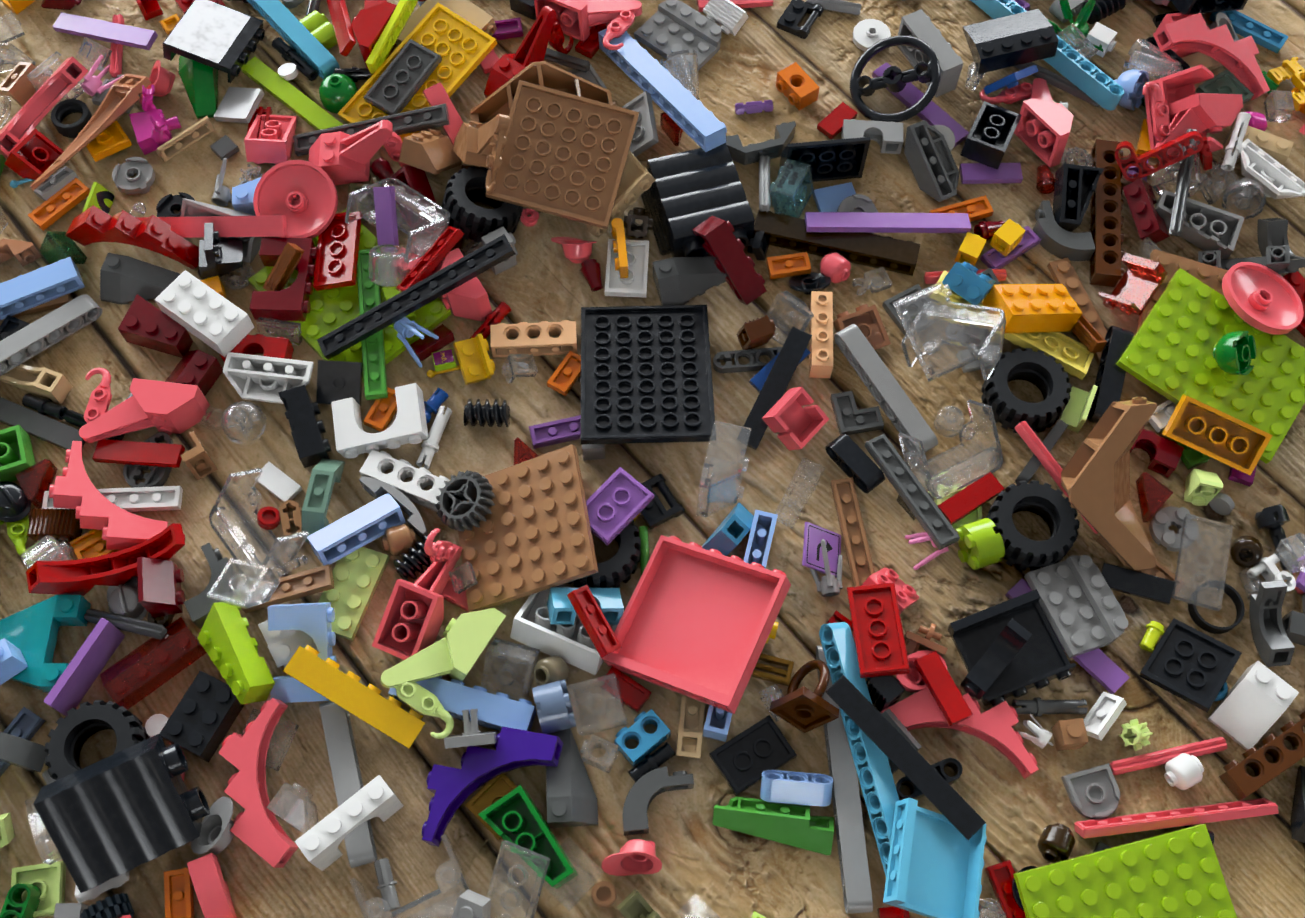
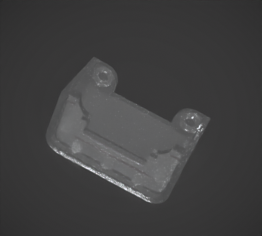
[892,281,980,382]

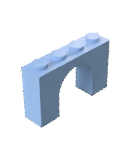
[267,602,337,703]

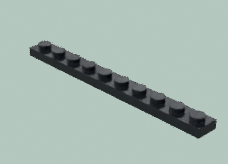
[317,234,515,360]

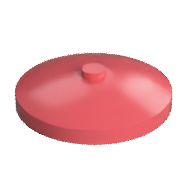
[253,160,338,238]
[1222,262,1304,335]

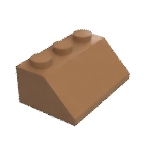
[399,128,462,175]

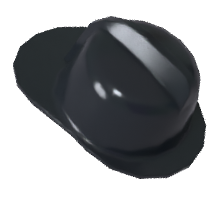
[0,481,31,522]

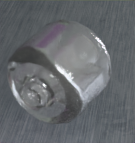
[368,244,410,288]
[21,535,74,569]

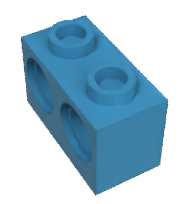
[614,709,671,768]

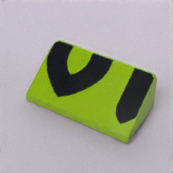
[82,182,115,214]

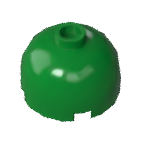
[319,73,358,114]
[1213,331,1256,375]

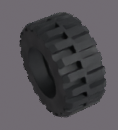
[441,166,523,244]
[981,348,1071,433]
[986,480,1079,571]
[568,520,641,588]
[44,700,148,781]

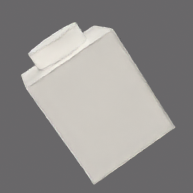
[1083,22,1118,58]

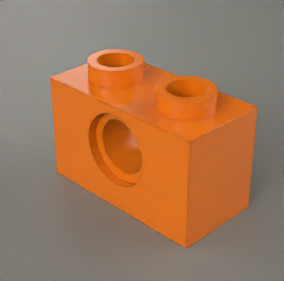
[776,62,820,111]

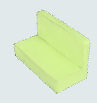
[1060,385,1098,433]

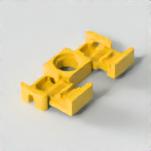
[1267,57,1305,111]

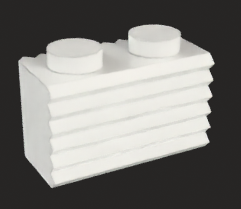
[703,0,748,36]

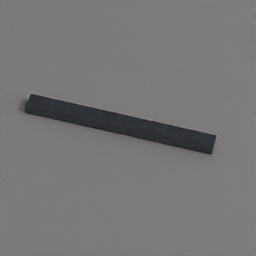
[825,675,986,840]

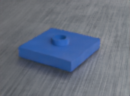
[984,65,1039,95]

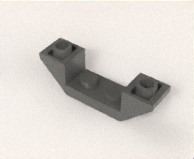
[726,121,796,165]
[1198,245,1290,272]

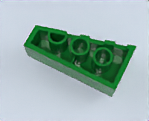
[478,785,578,889]

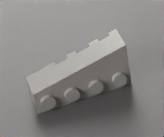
[1154,190,1245,259]

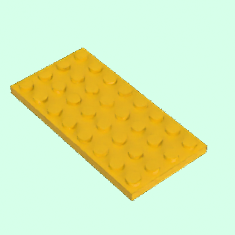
[337,2,498,148]

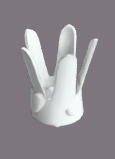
[1017,713,1054,749]

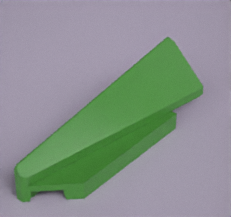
[712,796,834,855]

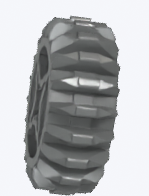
[435,470,496,532]

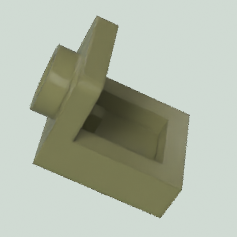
[616,890,661,918]

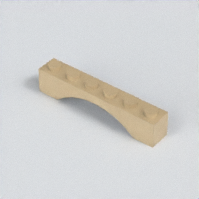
[0,364,73,404]

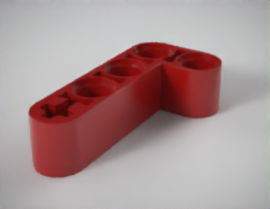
[1115,131,1204,182]

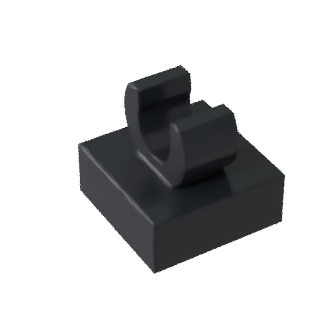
[746,231,769,261]

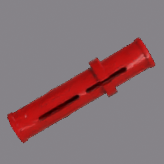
[469,302,511,339]

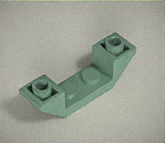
[301,458,345,543]

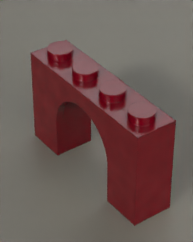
[249,237,318,321]

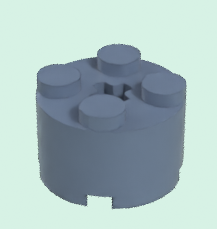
[532,680,576,734]

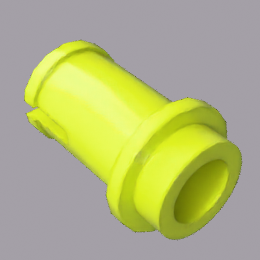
[1139,621,1165,652]

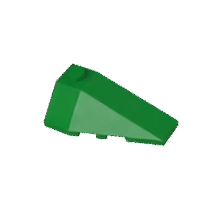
[178,56,218,119]

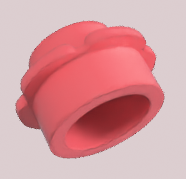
[520,208,539,227]

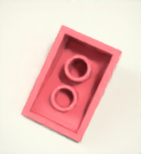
[244,114,297,165]

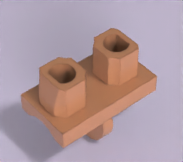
[904,623,948,656]

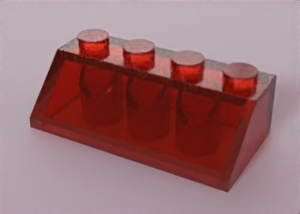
[100,617,207,710]

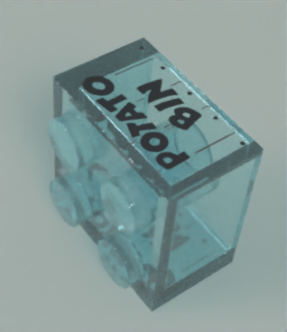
[769,159,814,218]

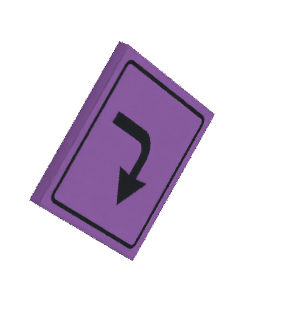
[802,522,841,578]

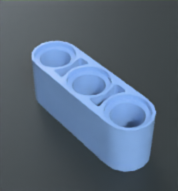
[760,770,833,807]

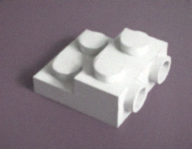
[258,620,317,668]

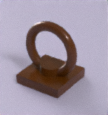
[769,660,839,733]

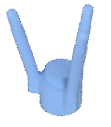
[394,316,439,368]

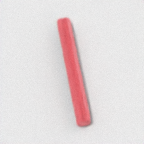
[1110,737,1228,775]

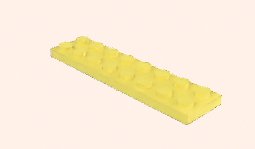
[929,270,1095,380]

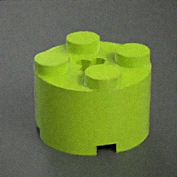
[955,518,1005,570]

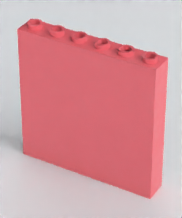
[602,535,791,714]

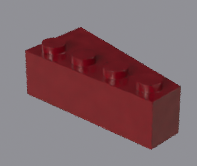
[692,216,767,305]

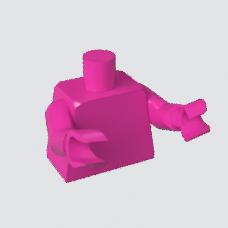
[129,84,181,155]

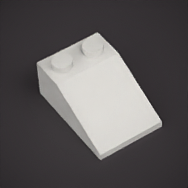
[1208,661,1299,751]

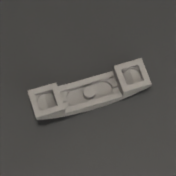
[359,476,428,538]

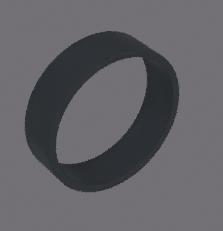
[1188,581,1245,634]

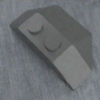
[904,120,959,202]

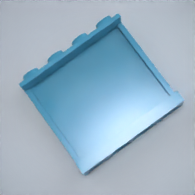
[883,798,987,918]

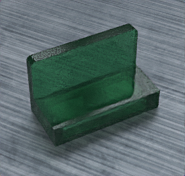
[40,231,87,264]

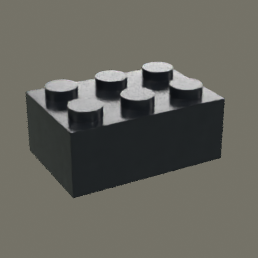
[960,101,1021,170]
[160,671,245,763]

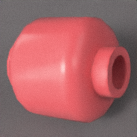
[820,252,851,283]

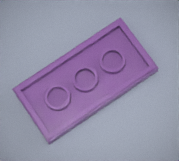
[44,618,125,716]

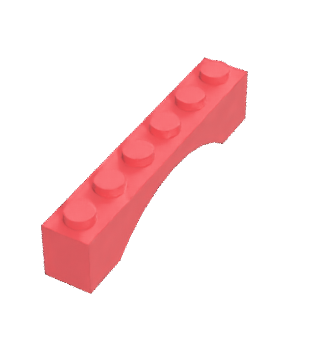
[0,56,88,158]

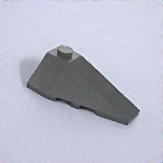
[100,253,180,305]
[653,256,727,306]
[546,728,598,828]

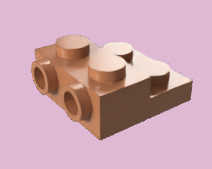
[833,304,891,350]

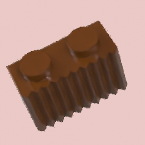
[737,315,776,350]
[27,508,82,545]

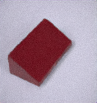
[410,324,455,362]

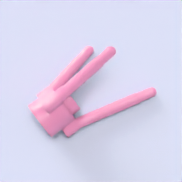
[81,55,125,96]
[905,532,953,570]

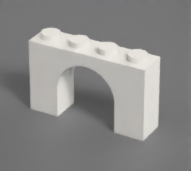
[331,383,429,459]
[294,775,404,871]

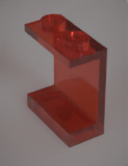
[1098,253,1168,316]

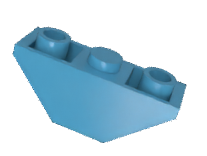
[702,502,754,556]

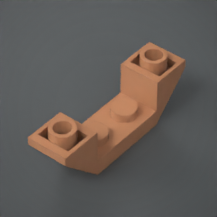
[0,238,42,267]

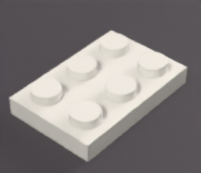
[605,239,649,298]

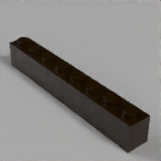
[753,210,920,276]

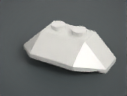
[1240,138,1305,199]
[222,352,314,404]

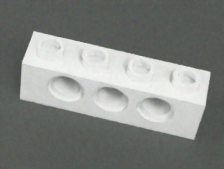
[359,449,450,512]

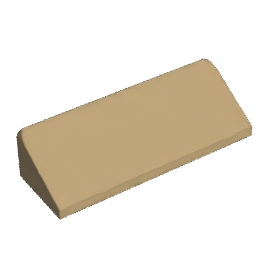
[157,116,214,162]

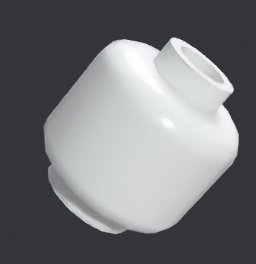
[1164,753,1204,790]

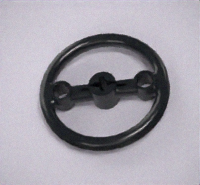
[850,35,941,122]

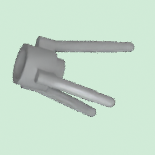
[211,158,252,207]
[809,539,843,597]

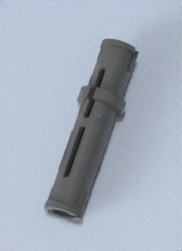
[1012,697,1088,717]

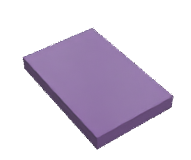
[586,467,654,546]

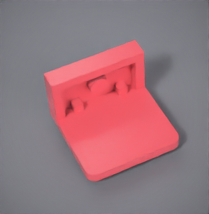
[861,567,919,614]

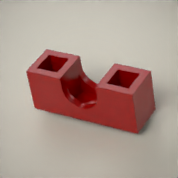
[220,334,294,363]

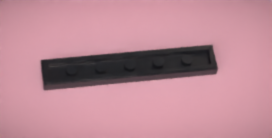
[736,327,812,450]

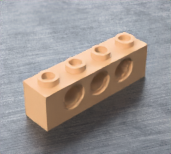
[809,291,833,379]
[490,320,578,358]

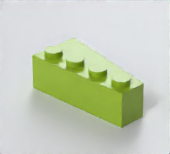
[197,600,275,705]

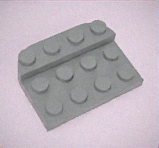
[634,0,722,76]
[1024,555,1129,658]

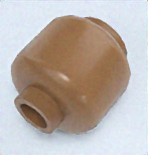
[381,524,416,556]

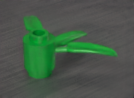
[1047,0,1096,47]

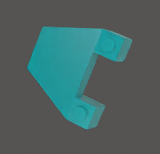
[0,595,91,693]

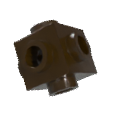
[624,207,653,238]

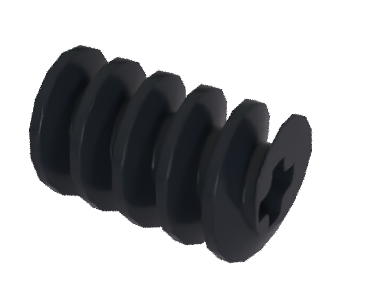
[1081,0,1126,24]
[463,399,510,428]
[393,536,436,582]

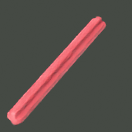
[1015,421,1098,534]

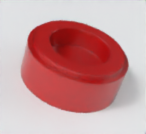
[257,506,280,530]

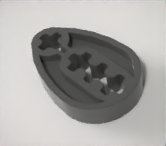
[123,432,173,488]

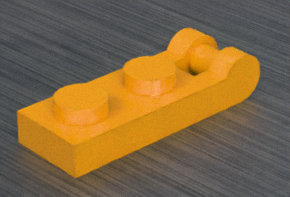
[611,218,628,278]

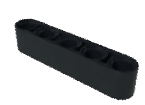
[1088,325,1134,424]

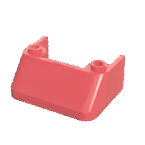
[1144,64,1223,157]

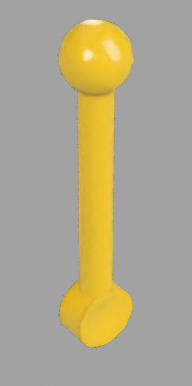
[427,365,461,378]

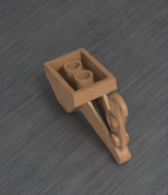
[453,113,510,194]

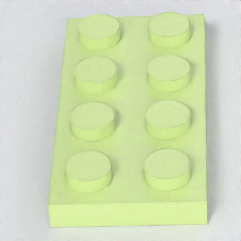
[318,547,390,641]

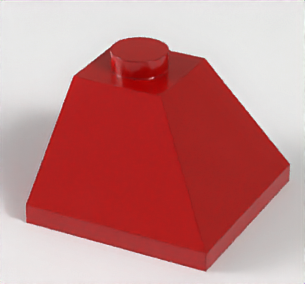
[4,129,64,180]

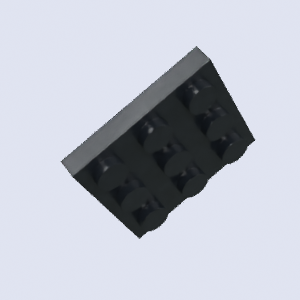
[1140,618,1242,713]

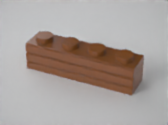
[263,242,305,291]
[1071,314,1107,353]

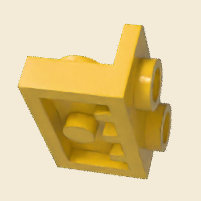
[453,333,495,385]

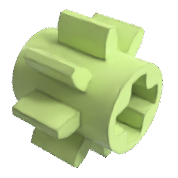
[1119,719,1153,751]

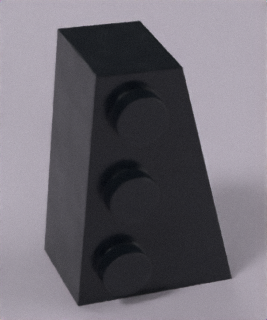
[1053,163,1104,232]
[278,385,332,468]

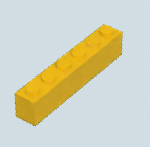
[283,645,425,748]

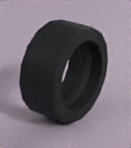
[51,99,92,138]

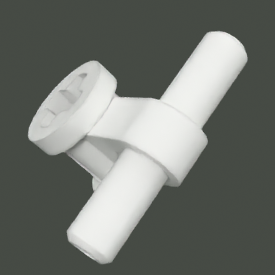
[1247,552,1296,592]

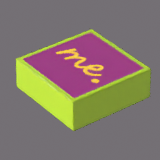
[432,348,457,372]

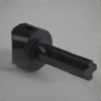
[1255,504,1297,570]

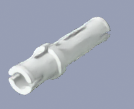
[1221,112,1251,171]
[416,406,452,469]

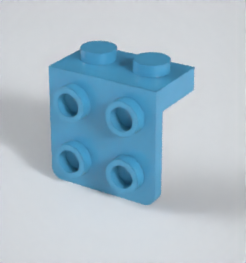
[941,261,996,307]

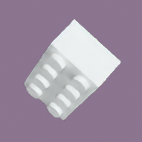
[154,270,254,357]

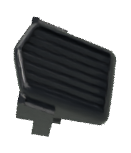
[198,222,243,280]

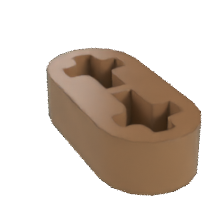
[279,500,302,543]

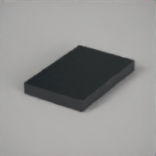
[709,715,797,796]

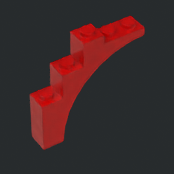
[65,205,199,269]
[26,523,185,596]

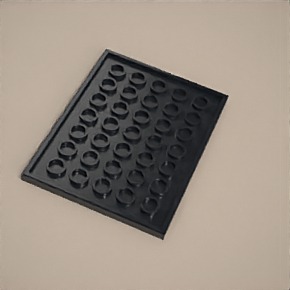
[580,305,716,444]

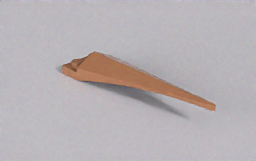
[30,73,152,191]

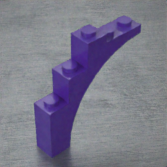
[422,726,563,847]

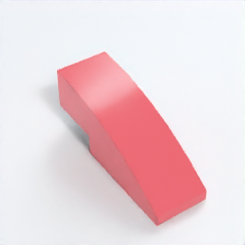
[187,853,237,918]

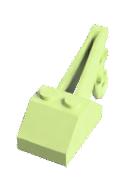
[380,608,506,739]

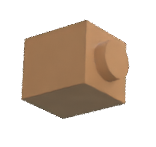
[1051,718,1089,751]

